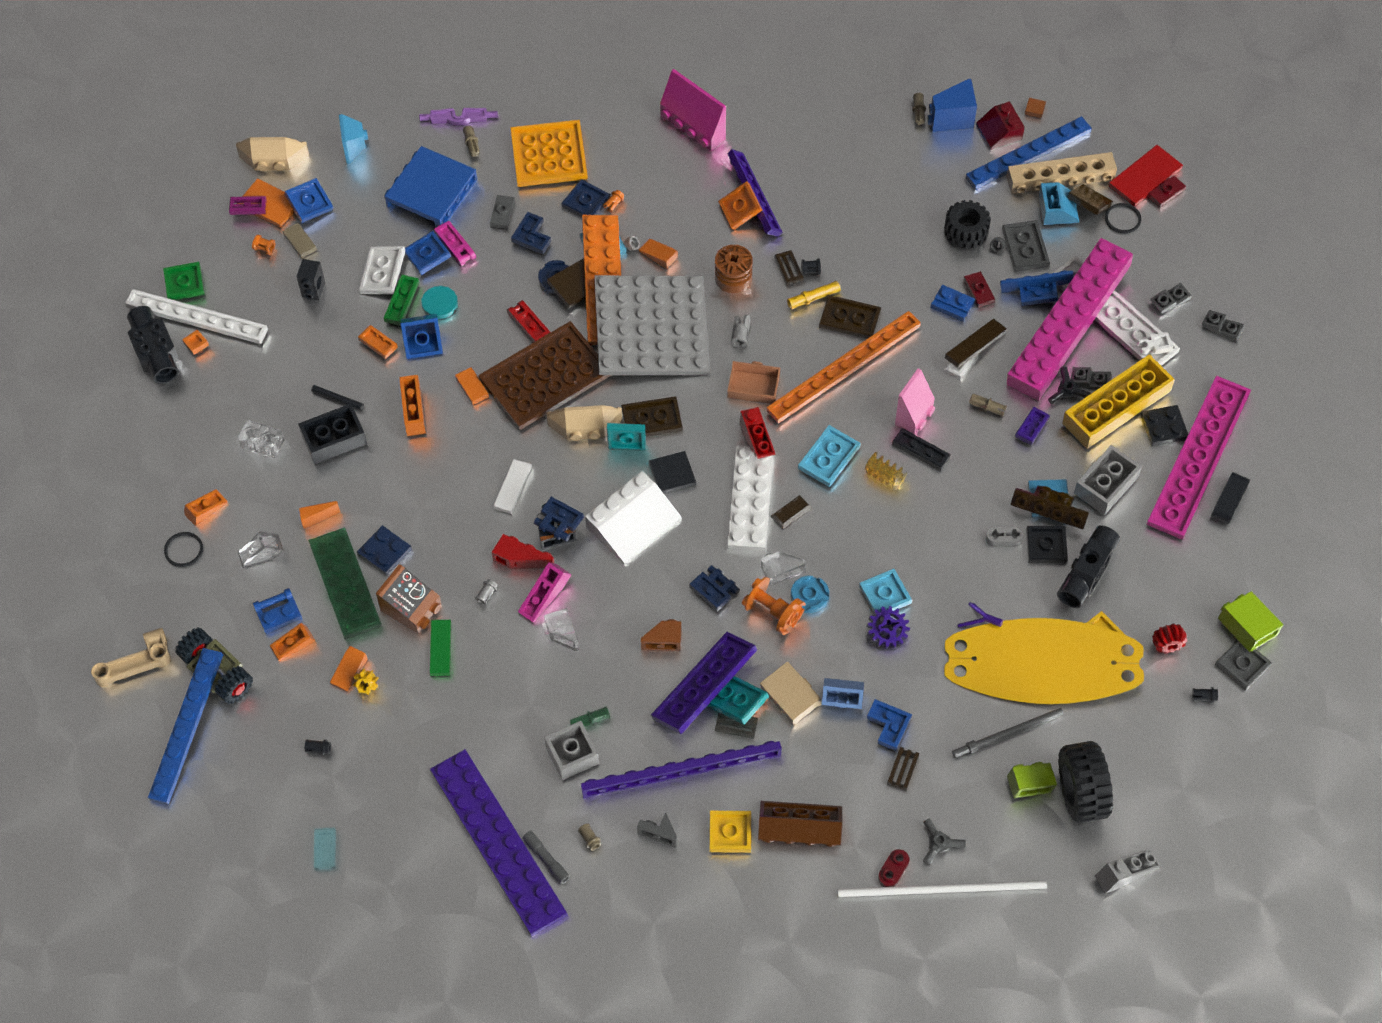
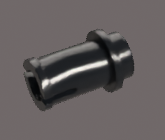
[1192,687,1218,703]
[304,739,331,756]

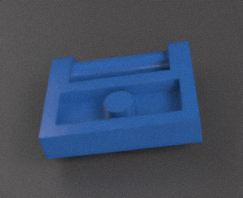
[253,588,302,634]

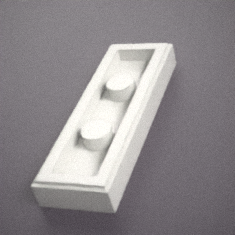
[494,459,532,514]

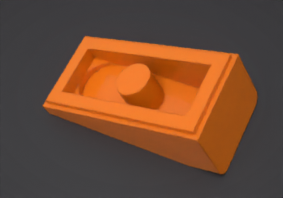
[639,239,678,270]
[184,489,228,525]
[299,501,340,529]
[270,622,315,661]
[330,646,368,691]

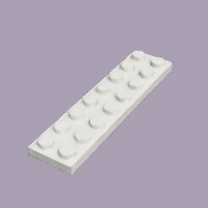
[1053,256,1180,365]

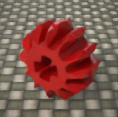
[1152,623,1187,654]

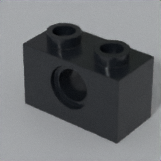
[296,259,325,300]

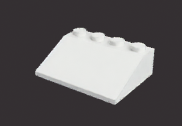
[585,471,681,565]

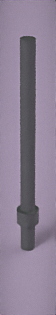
[952,708,1064,758]

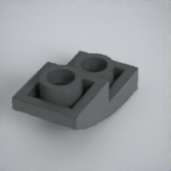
[1150,282,1192,313]
[1202,310,1244,342]
[1071,367,1112,390]

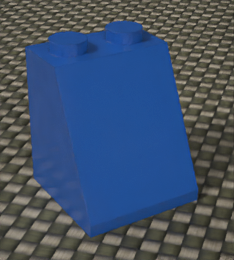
[927,79,977,132]

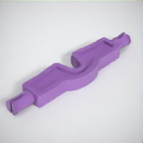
[419,108,498,126]

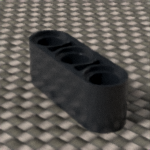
[1211,472,1250,524]

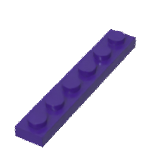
[727,149,783,237]

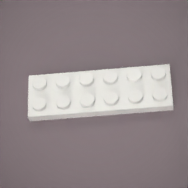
[728,446,774,551]

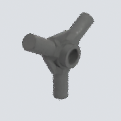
[923,818,966,865]

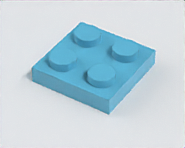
[859,569,912,612]

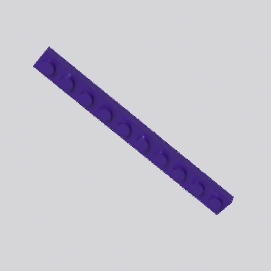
[581,741,782,799]

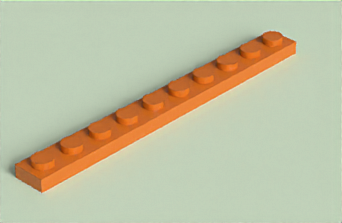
[767,311,921,424]

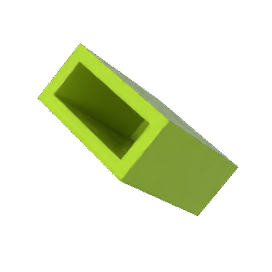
[1218,591,1284,652]

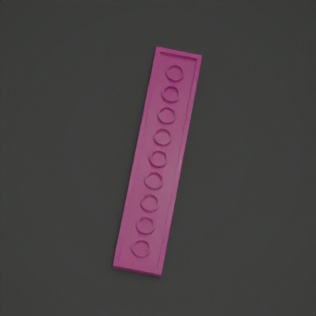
[1147,376,1251,540]

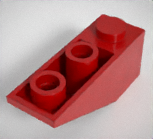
[739,407,775,459]
[492,534,555,569]

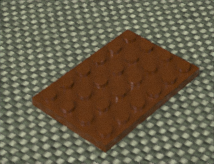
[478,321,611,430]

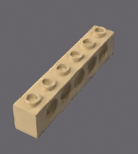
[1007,152,1117,194]

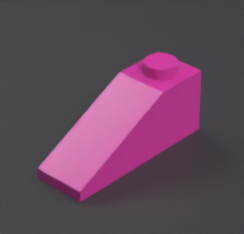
[518,562,572,622]

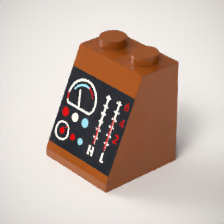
[376,564,441,634]

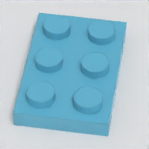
[798,425,861,487]

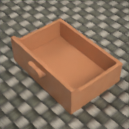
[727,361,781,404]

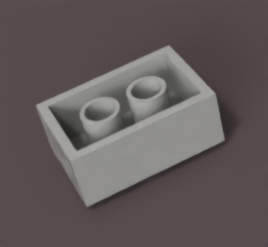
[1074,445,1142,515]

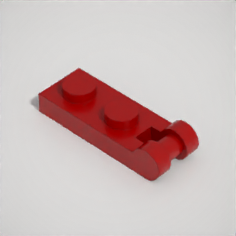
[507,300,551,342]

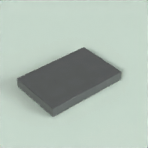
[1002,220,1050,272]

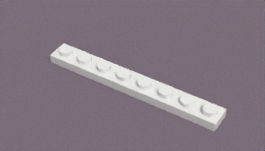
[125,289,268,344]

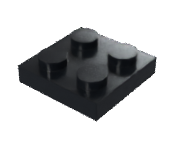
[1141,405,1188,447]

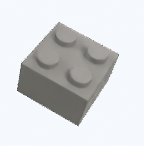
[544,721,599,780]

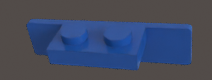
[1000,270,1074,306]

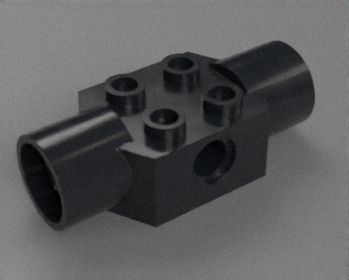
[127,306,179,384]
[1057,525,1120,608]

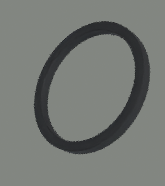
[1105,203,1141,234]
[164,532,203,567]

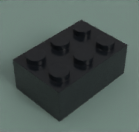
[298,404,367,465]

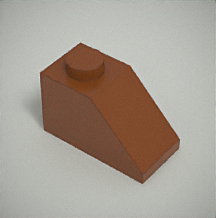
[641,619,682,651]

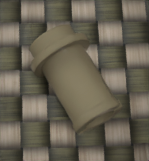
[578,823,601,851]

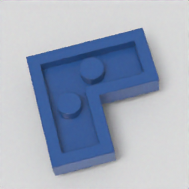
[867,699,912,751]

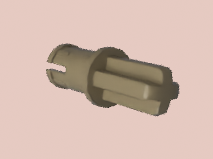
[912,93,926,125]
[463,126,480,157]
[969,394,1007,417]

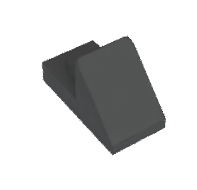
[637,813,677,848]

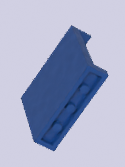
[384,146,477,228]

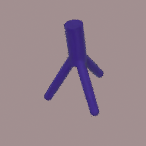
[957,602,1003,627]

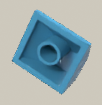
[339,114,368,164]

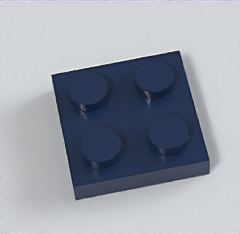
[357,525,412,576]

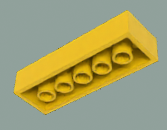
[1062,354,1175,449]

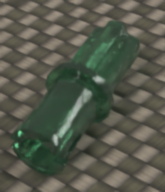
[570,706,610,727]

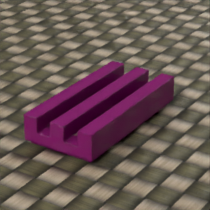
[229,196,267,215]

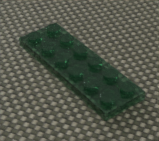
[308,527,382,640]

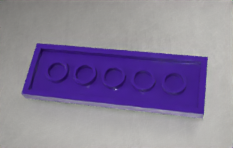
[651,632,757,734]

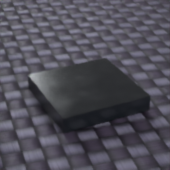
[649,451,696,494]
[1026,526,1068,563]

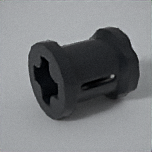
[801,258,821,275]

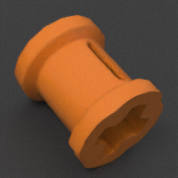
[252,234,276,255]

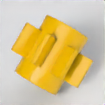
[353,669,379,695]

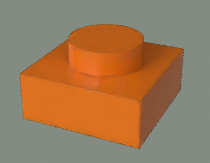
[182,330,209,355]

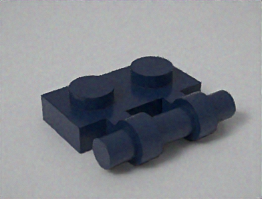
[534,496,584,542]
[689,565,740,612]

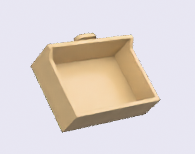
[760,661,822,725]

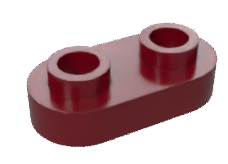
[878,849,910,887]

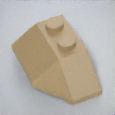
[236,137,309,171]
[546,405,622,441]

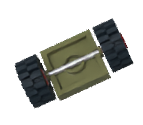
[175,627,253,704]

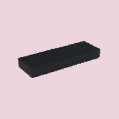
[892,428,951,471]

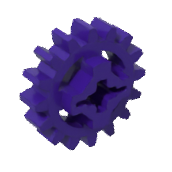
[866,606,910,649]

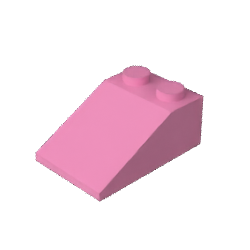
[895,368,935,435]

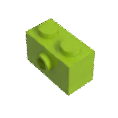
[1007,762,1057,798]

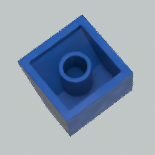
[401,314,443,359]

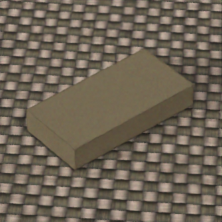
[283,223,317,259]

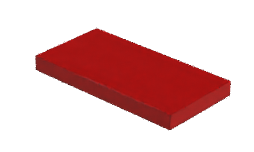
[1109,145,1183,207]

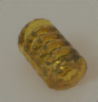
[865,452,907,490]

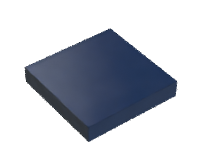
[561,179,611,217]

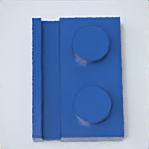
[930,285,975,322]

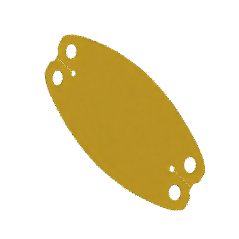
[944,618,1144,704]

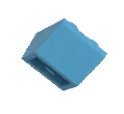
[1038,182,1079,225]

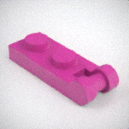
[434,221,476,267]

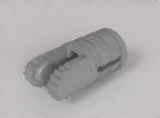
[731,315,751,348]

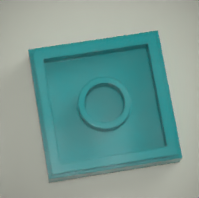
[607,423,646,450]

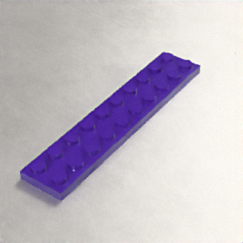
[430,749,568,937]

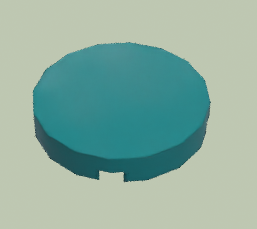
[421,286,458,319]

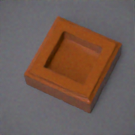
[1025,98,1046,118]

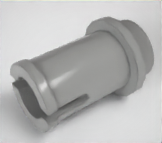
[475,579,498,605]

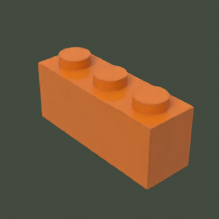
[399,375,426,436]

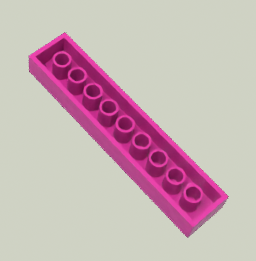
[1007,238,1133,402]

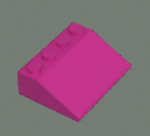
[660,69,726,152]

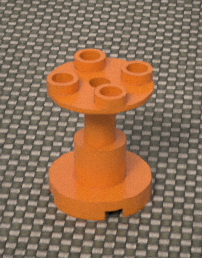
[742,577,806,635]

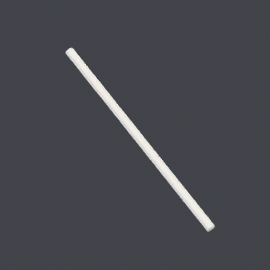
[838,880,1047,897]

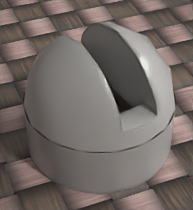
[624,236,640,251]

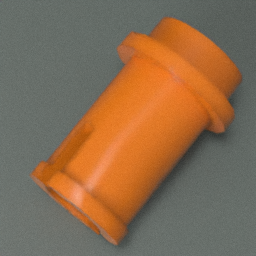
[603,190,624,213]

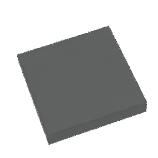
[1215,641,1272,691]

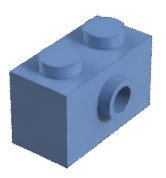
[822,678,864,709]

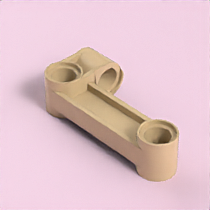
[91,628,171,687]

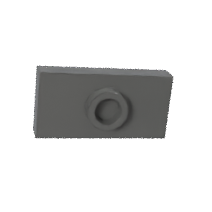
[490,195,515,229]

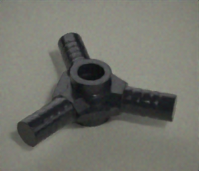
[1048,367,1091,404]

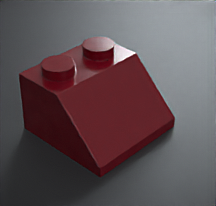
[976,101,1025,150]

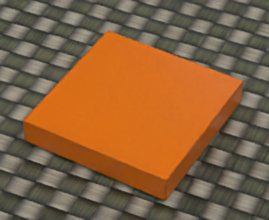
[718,181,762,230]

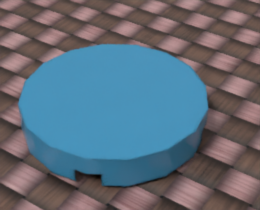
[790,575,829,613]

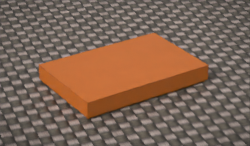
[237,178,294,228]

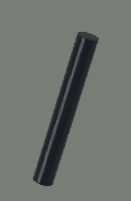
[311,385,364,411]

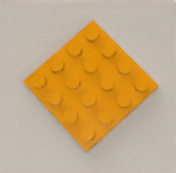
[510,120,588,187]

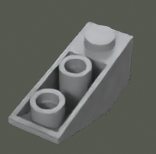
[1095,849,1161,893]

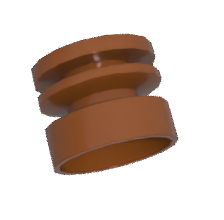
[715,245,753,293]

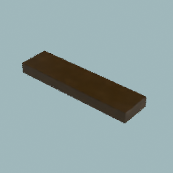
[945,318,1007,368]

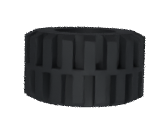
[944,200,991,249]

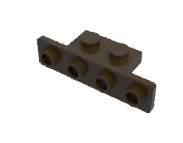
[1010,485,1089,530]

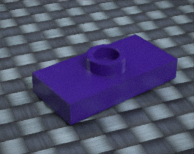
[1015,407,1050,445]

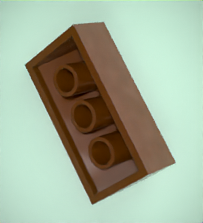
[758,801,842,847]

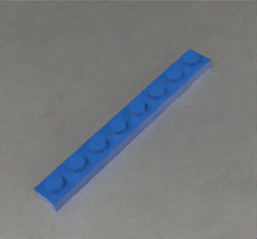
[966,116,1092,190]
[148,648,223,805]

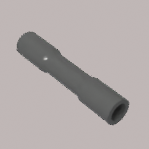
[522,831,570,884]

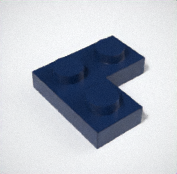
[511,212,551,254]

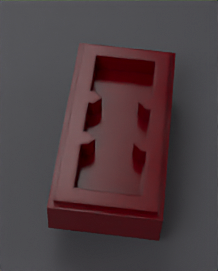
[1148,175,1186,208]
[964,271,995,308]

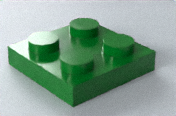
[163,262,205,300]

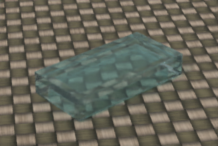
[314,828,336,870]

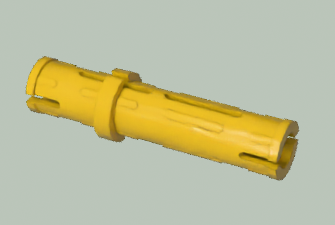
[787,281,841,310]

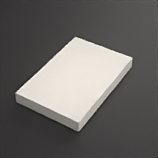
[359,246,405,294]

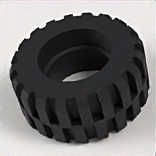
[1058,741,1113,823]

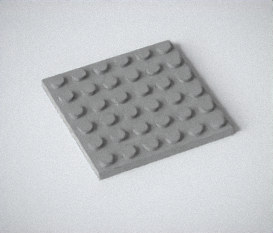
[594,275,710,375]

